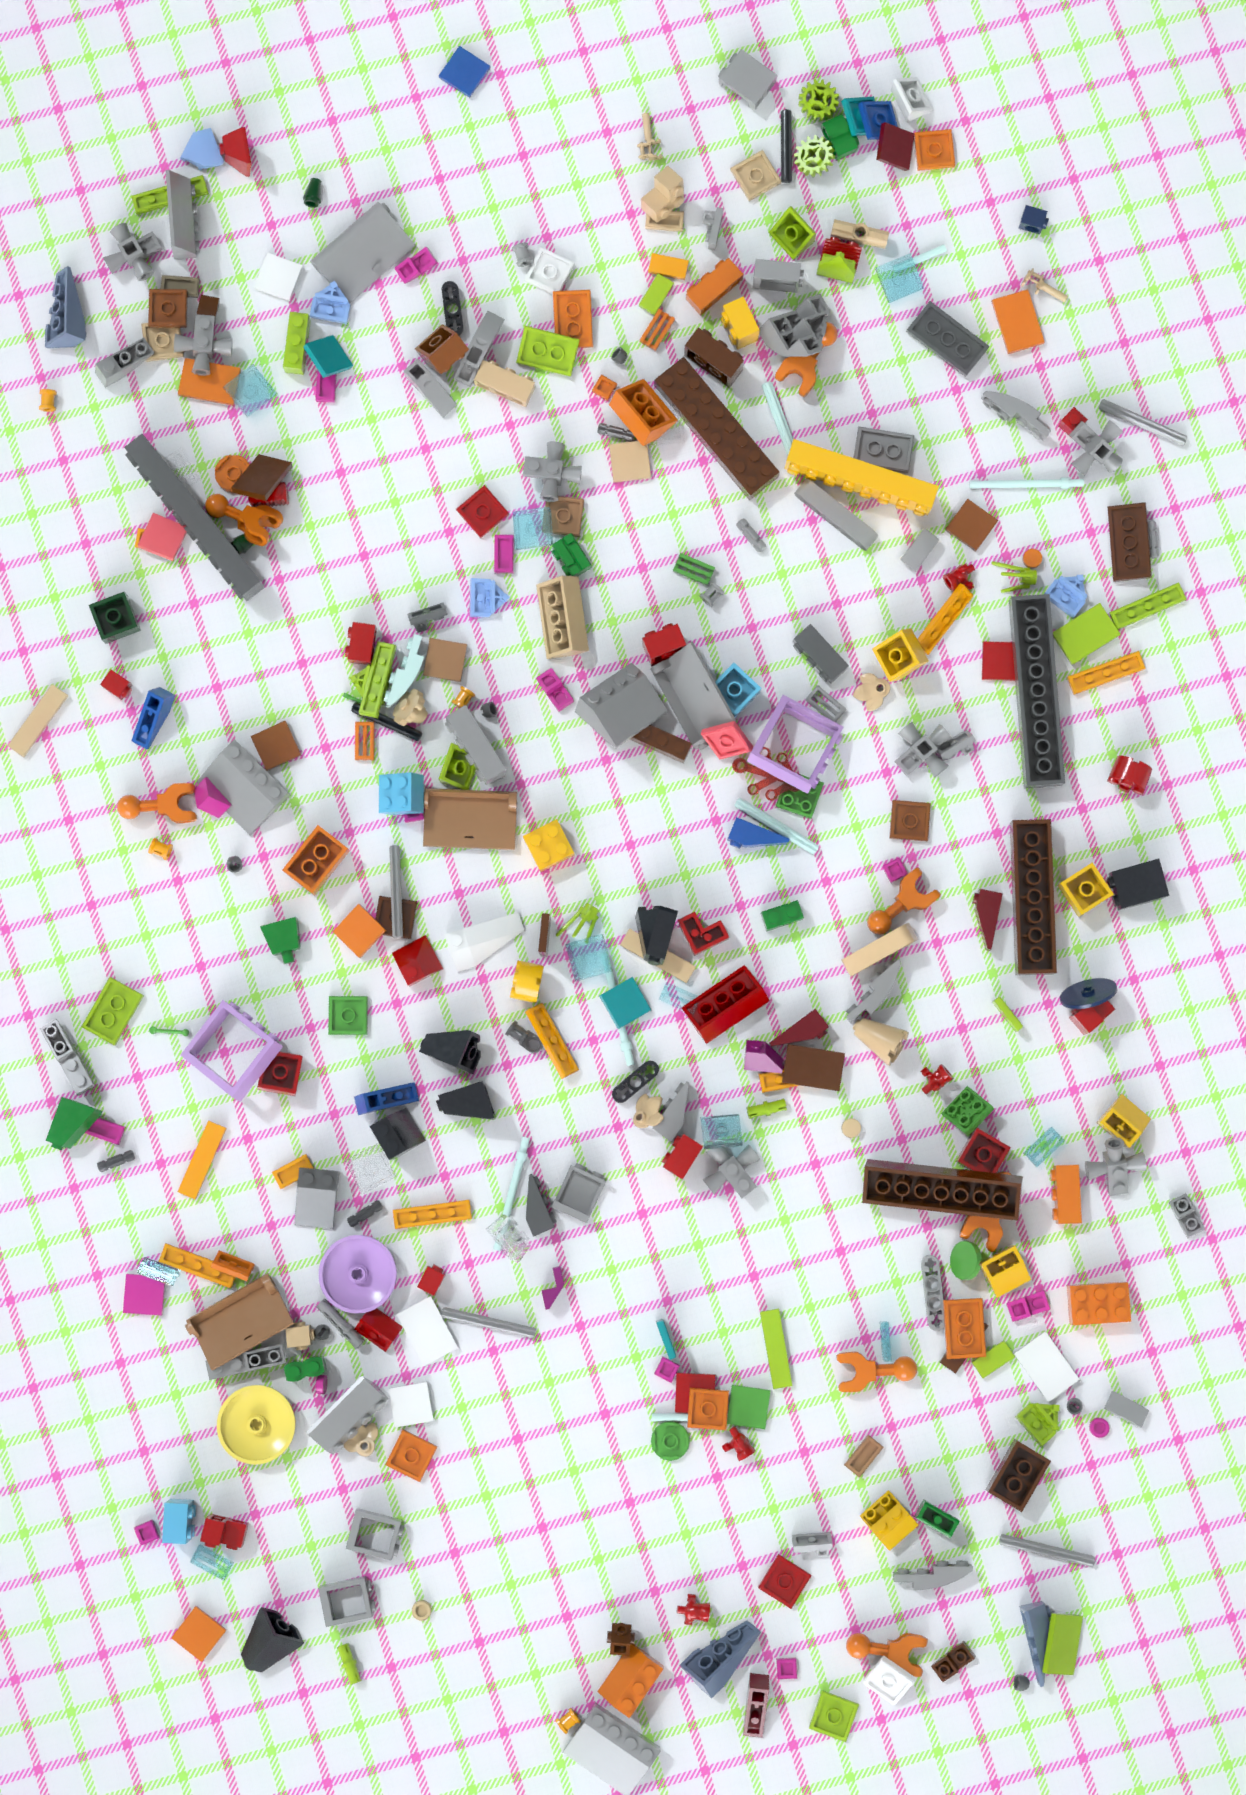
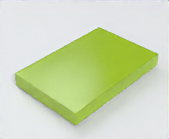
[516,325,580,377]
[1053,603,1121,665]
[81,977,144,1046]
[1042,1613,1083,1675]

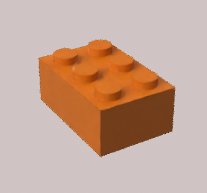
[282,825,350,896]
[1066,1282,1131,1325]

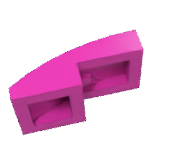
[394,247,438,284]
[536,668,574,712]
[1006,1290,1051,1322]

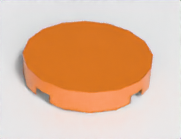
[215,455,250,492]

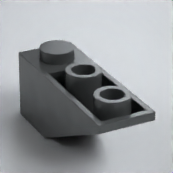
[526,1174,557,1237]

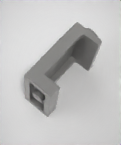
[718,49,777,111]
[552,1163,606,1223]

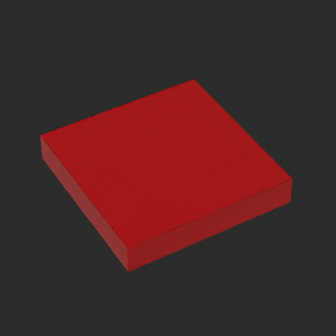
[456,485,509,539]
[982,641,1015,681]
[675,1373,715,1413]
[758,1554,812,1609]

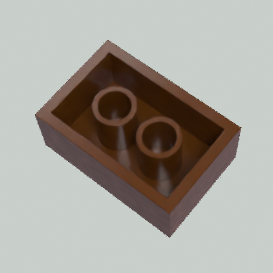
[684,327,744,388]
[985,1439,1051,1512]

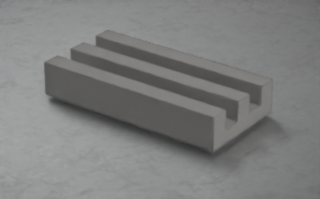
[805,685,847,722]

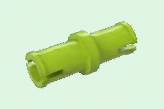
[746,1098,787,1119]
[337,1643,362,1685]

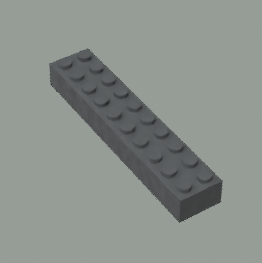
[124,434,265,601]
[1008,594,1065,789]

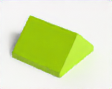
[768,206,816,260]
[439,743,476,790]

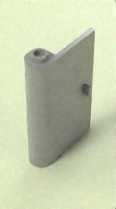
[310,202,416,304]
[650,641,737,750]

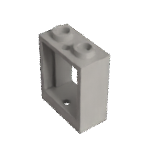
[752,259,804,293]
[346,1508,405,1560]
[318,1576,376,1627]

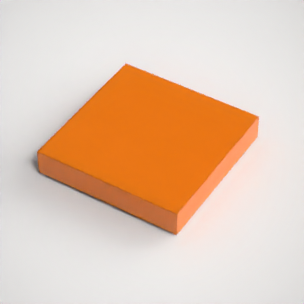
[914,129,955,171]
[332,904,386,958]
[687,1388,729,1430]
[385,1429,438,1482]
[171,1606,227,1662]

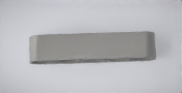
[794,478,878,551]

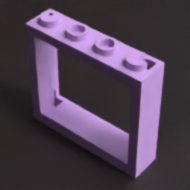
[747,695,844,794]
[181,1000,283,1102]

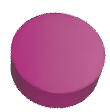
[316,1375,327,1394]
[1089,1417,1109,1438]

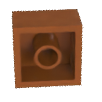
[415,324,469,374]

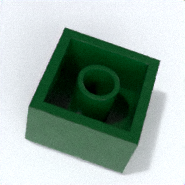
[89,592,141,644]

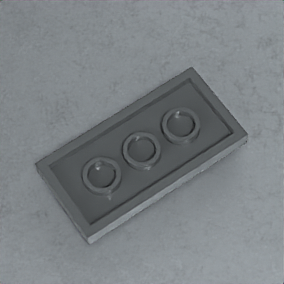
[906,301,989,377]

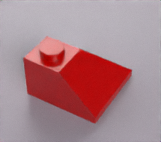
[219,127,251,177]
[392,935,443,987]

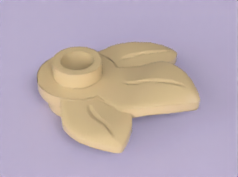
[853,673,890,711]
[633,1094,664,1128]
[344,1422,378,1457]

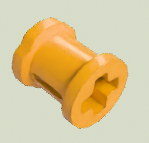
[39,389,57,412]
[452,686,475,708]
[148,838,173,860]
[555,1708,581,1734]

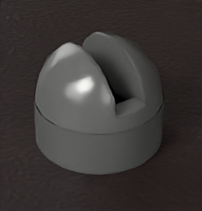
[611,347,628,364]
[480,702,497,718]
[227,856,243,873]
[315,1324,330,1340]
[1067,1398,1083,1415]
[1014,1674,1030,1691]

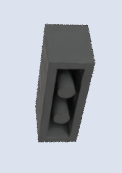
[793,624,849,683]

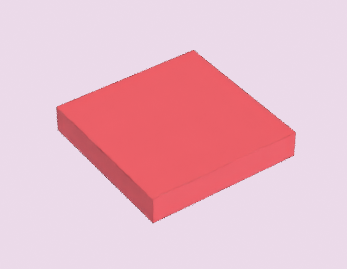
[138,513,187,561]
[701,721,753,760]

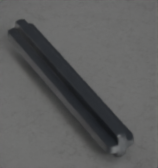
[781,109,792,183]
[351,702,422,741]

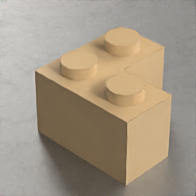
[641,166,684,223]

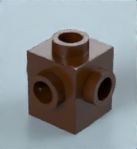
[607,1623,635,1656]

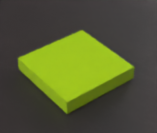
[809,1690,859,1742]

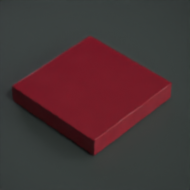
[876,122,914,171]

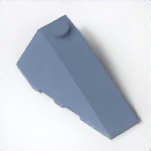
[45,266,86,348]
[1019,1601,1051,1687]
[680,1620,761,1698]

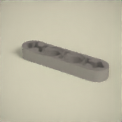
[921,1255,945,1331]

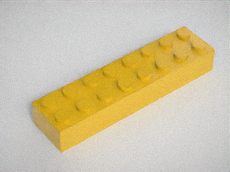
[784,439,939,516]

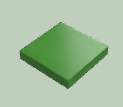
[328,996,368,1035]
[727,1385,771,1429]

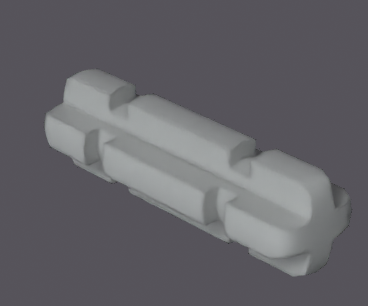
[736,518,766,552]
[1148,521,1159,559]

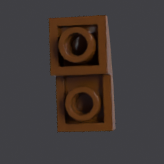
[193,295,220,334]
[931,1641,976,1682]

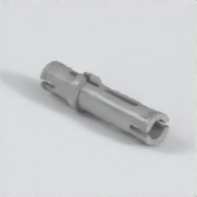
[316,1299,365,1349]

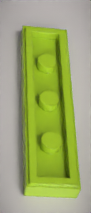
[131,175,209,215]
[1109,582,1187,630]
[359,641,397,718]
[760,1308,792,1389]

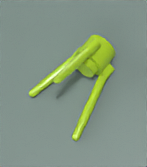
[991,561,1037,593]
[556,903,599,944]

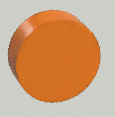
[1022,549,1042,569]

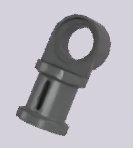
[505,1021,543,1053]

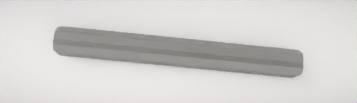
[1099,399,1187,446]
[389,845,403,939]
[441,1307,536,1338]
[999,1534,1095,1567]

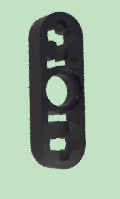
[441,281,464,335]
[612,1061,659,1103]

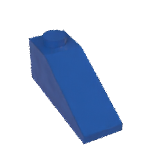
[131,687,176,749]
[727,817,790,849]
[354,1082,419,1115]

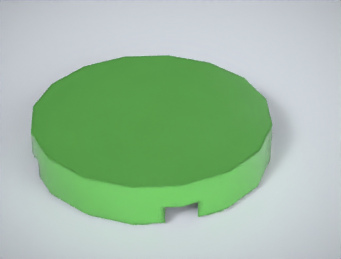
[950,1241,982,1280]
[651,1421,690,1461]

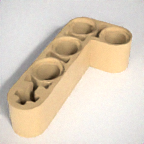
[841,923,918,977]

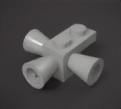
[103,223,163,281]
[174,314,233,376]
[1069,420,1123,476]
[523,441,582,502]
[894,722,952,778]
[1085,1137,1147,1196]
[703,1140,760,1199]

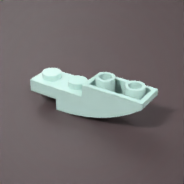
[384,634,424,708]

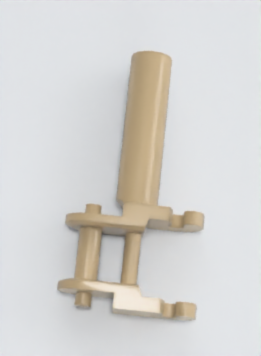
[637,113,663,161]
[1021,268,1068,302]

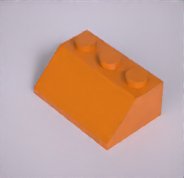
[609,379,678,446]
[597,1644,664,1718]

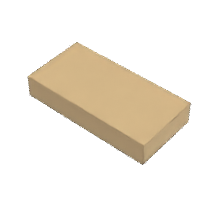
[645,211,684,232]

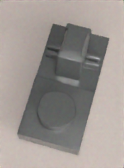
[408,602,448,633]

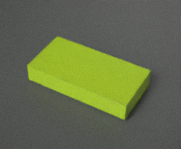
[639,273,674,316]
[992,997,1023,1032]
[972,1340,1015,1378]

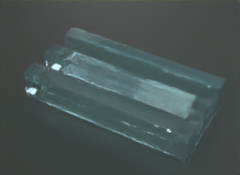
[659,982,698,1015]
[1023,1127,1065,1167]
[137,1257,181,1286]
[879,1321,892,1362]
[190,1544,234,1581]

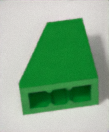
[45,1097,103,1150]

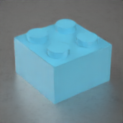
[715,662,762,718]
[379,772,424,815]
[162,1499,197,1544]

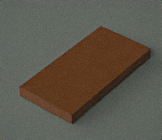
[1107,502,1152,582]

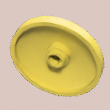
[217,1385,296,1465]

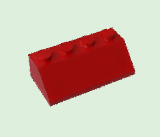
[681,965,770,1044]

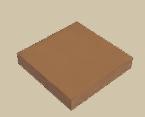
[542,496,584,537]
[423,638,468,682]

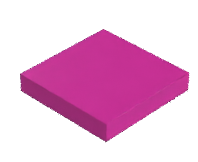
[123,1274,166,1316]

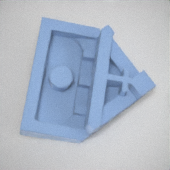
[180,128,224,171]
[310,281,351,324]
[1044,574,1087,618]
[470,578,510,617]

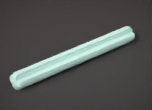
[762,381,793,456]
[735,797,819,855]

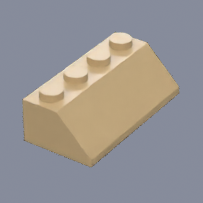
[536,576,589,659]

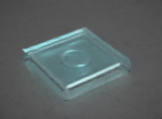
[875,253,924,303]
[223,364,277,417]
[513,507,553,550]
[566,934,613,981]
[700,1114,743,1149]

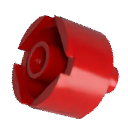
[1107,755,1152,795]

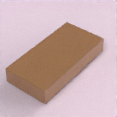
[844,1435,884,1478]

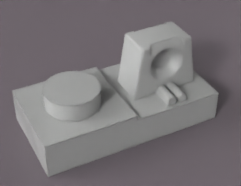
[703,207,723,250]
[936,730,976,761]
[792,1532,833,1556]

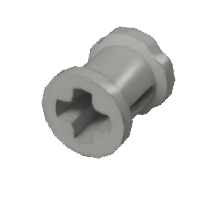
[512,242,533,267]
[699,582,724,607]

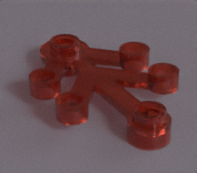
[732,747,803,801]

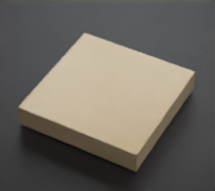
[730,150,782,201]
[141,323,184,362]
[609,441,651,483]

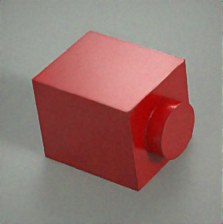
[1058,407,1088,437]
[100,669,132,700]
[417,1264,446,1296]

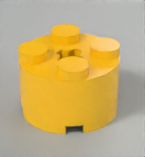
[510,960,544,1003]

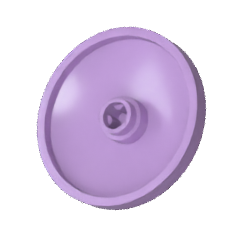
[319,1235,397,1313]

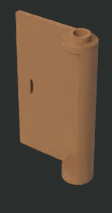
[423,788,517,850]
[185,1273,294,1371]

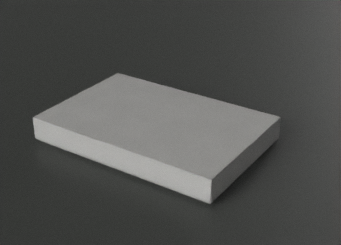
[853,426,914,473]

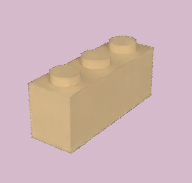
[474,360,535,407]

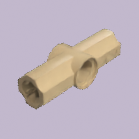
[831,219,889,249]

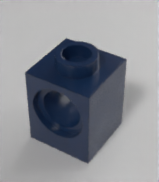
[1019,205,1049,235]

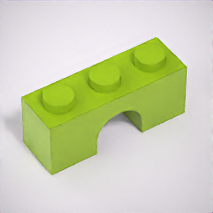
[283,312,311,375]

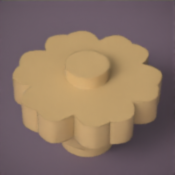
[393,689,428,726]

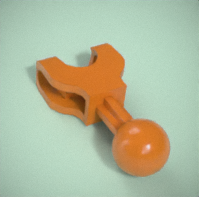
[775,322,838,398]
[205,494,283,546]
[117,783,197,824]
[867,867,941,935]
[959,1171,1012,1252]
[836,1352,917,1392]
[846,1633,928,1677]

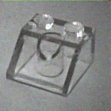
[486,1214,531,1263]

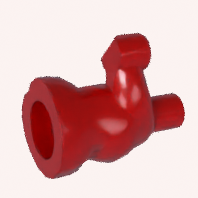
[943,564,975,591]
[920,1064,954,1095]
[722,1426,756,1461]
[677,1594,710,1625]

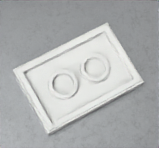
[397,1296,458,1366]
[1013,1331,1080,1402]

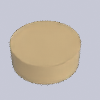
[841,1118,861,1138]
[412,1600,432,1621]

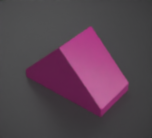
[194,777,232,818]

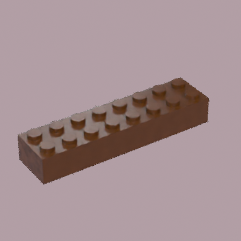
[654,357,780,501]
[1010,819,1057,975]
[862,1159,1023,1221]

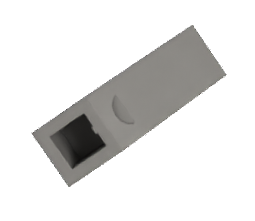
[95,338,154,388]
[404,358,457,417]
[652,1081,689,1142]

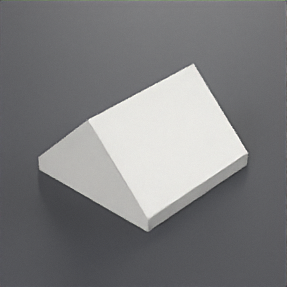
[891,77,933,123]

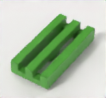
[673,553,715,586]

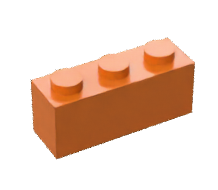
[686,258,744,316]
[1050,1165,1082,1224]

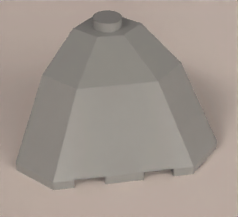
[759,294,830,357]

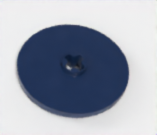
[1060,978,1118,1009]

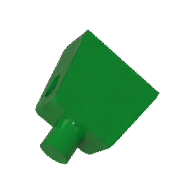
[260,917,300,964]

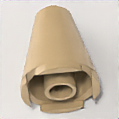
[853,1018,909,1066]

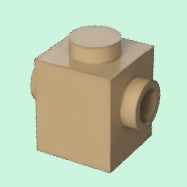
[285,1322,315,1350]

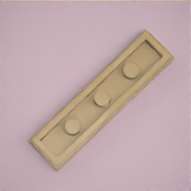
[8,684,68,757]
[620,928,696,983]

